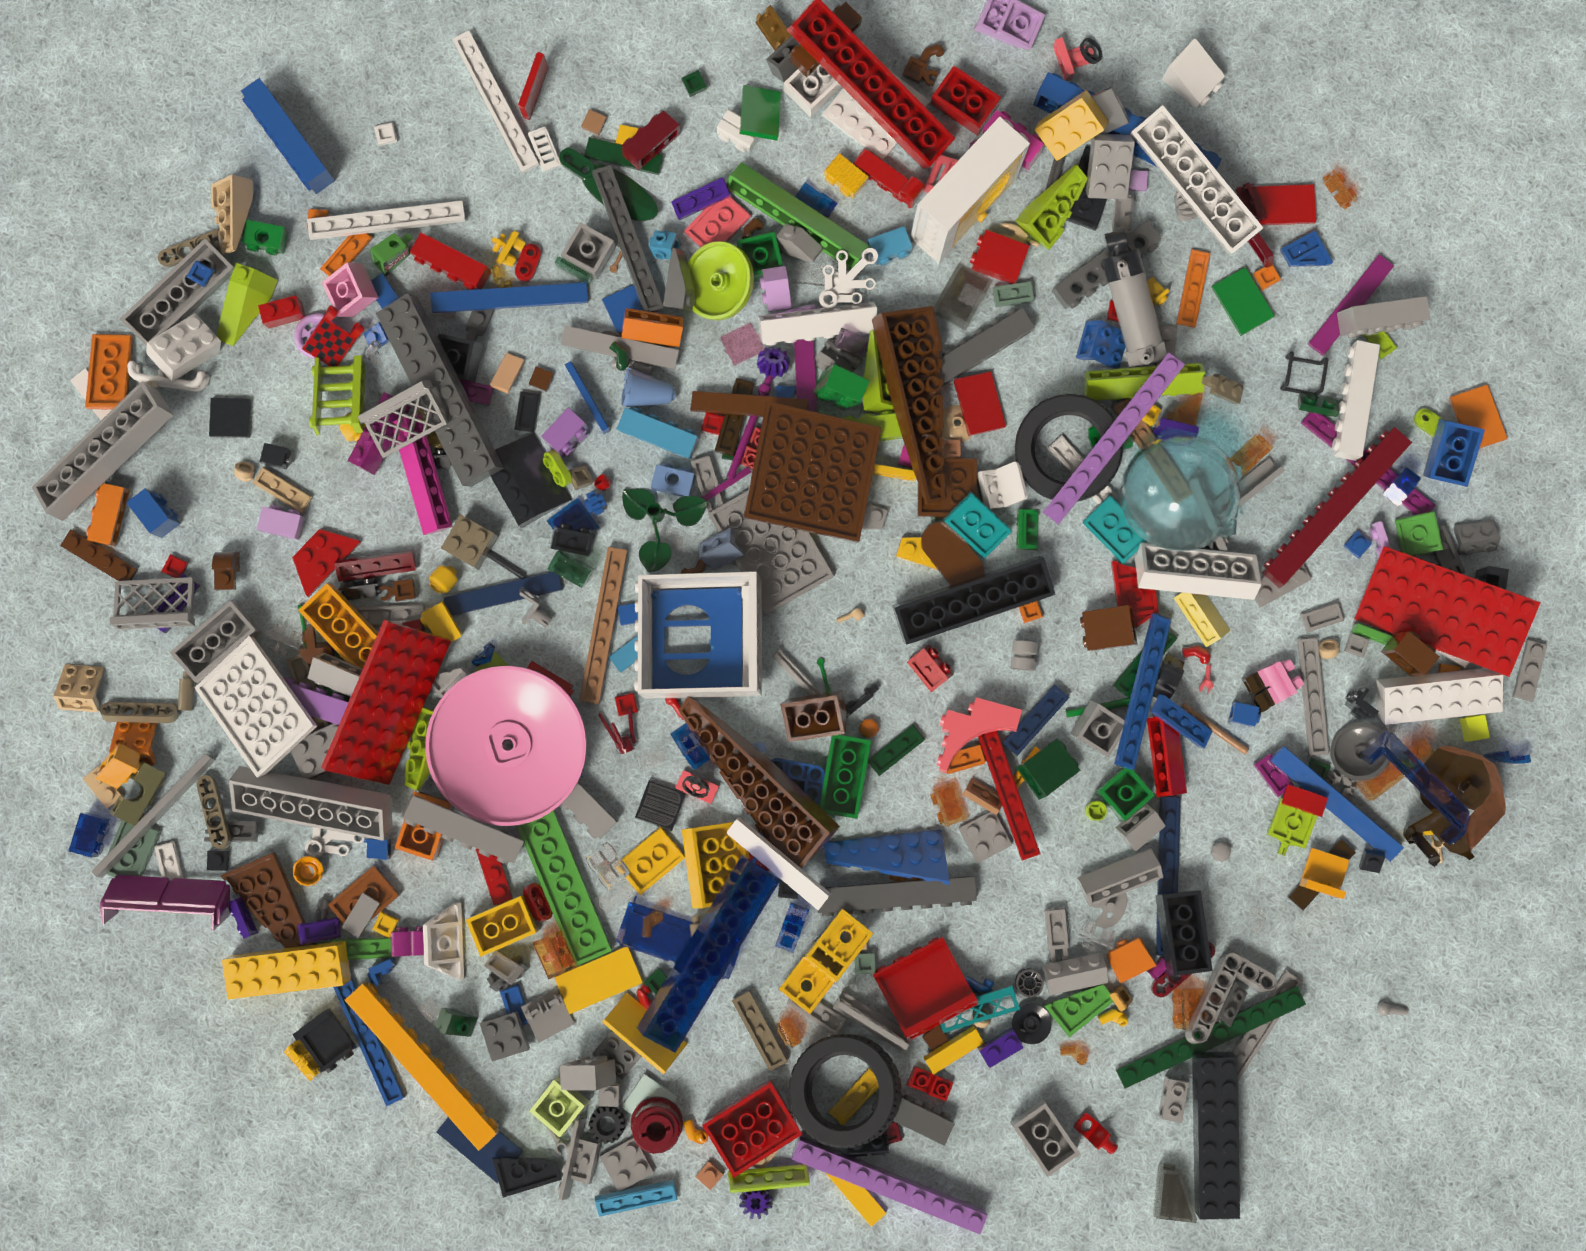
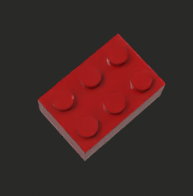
[930,66,1002,136]

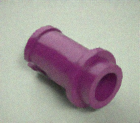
[1147,956,1166,980]

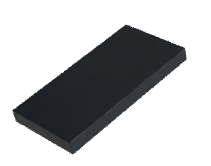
[1066,146,1107,231]

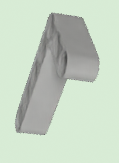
[1185,953,1277,1044]

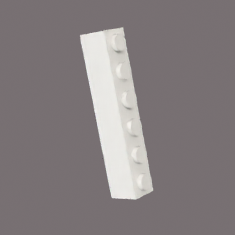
[759,302,877,345]
[1332,340,1380,461]

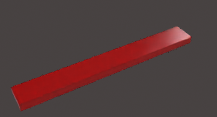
[969,713,1041,861]

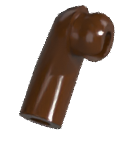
[918,43,945,64]
[742,218,764,239]
[681,558,707,574]

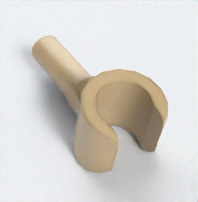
[837,609,865,623]
[1431,835,1444,863]

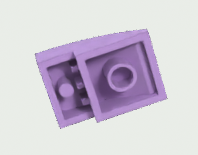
[974,0,1045,50]

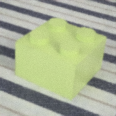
[529,1076,590,1137]

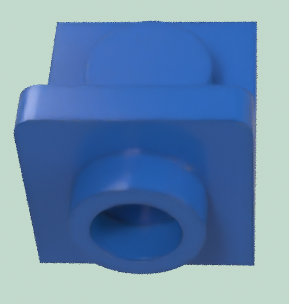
[367,957,397,987]

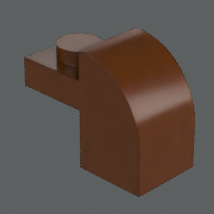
[212,551,240,591]
[299,624,335,665]

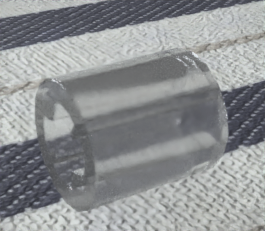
[417,996,441,1023]

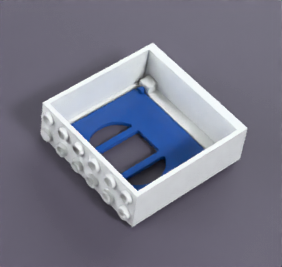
[634,572,762,699]

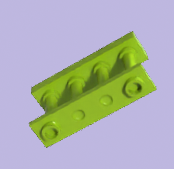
[309,355,366,436]

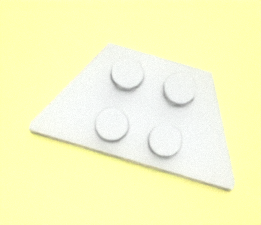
[423,903,464,980]

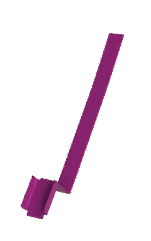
[676,467,751,518]

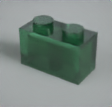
[547,551,595,588]

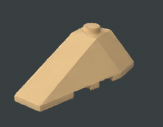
[211,174,254,255]

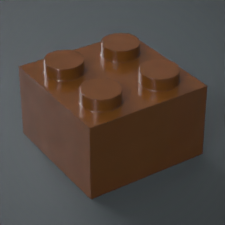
[1380,631,1440,677]

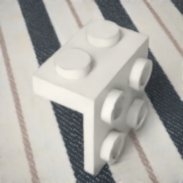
[977,461,1027,510]

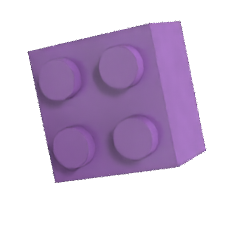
[541,408,589,458]

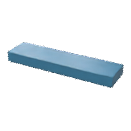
[595,1180,678,1217]

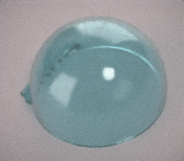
[1120,433,1241,551]

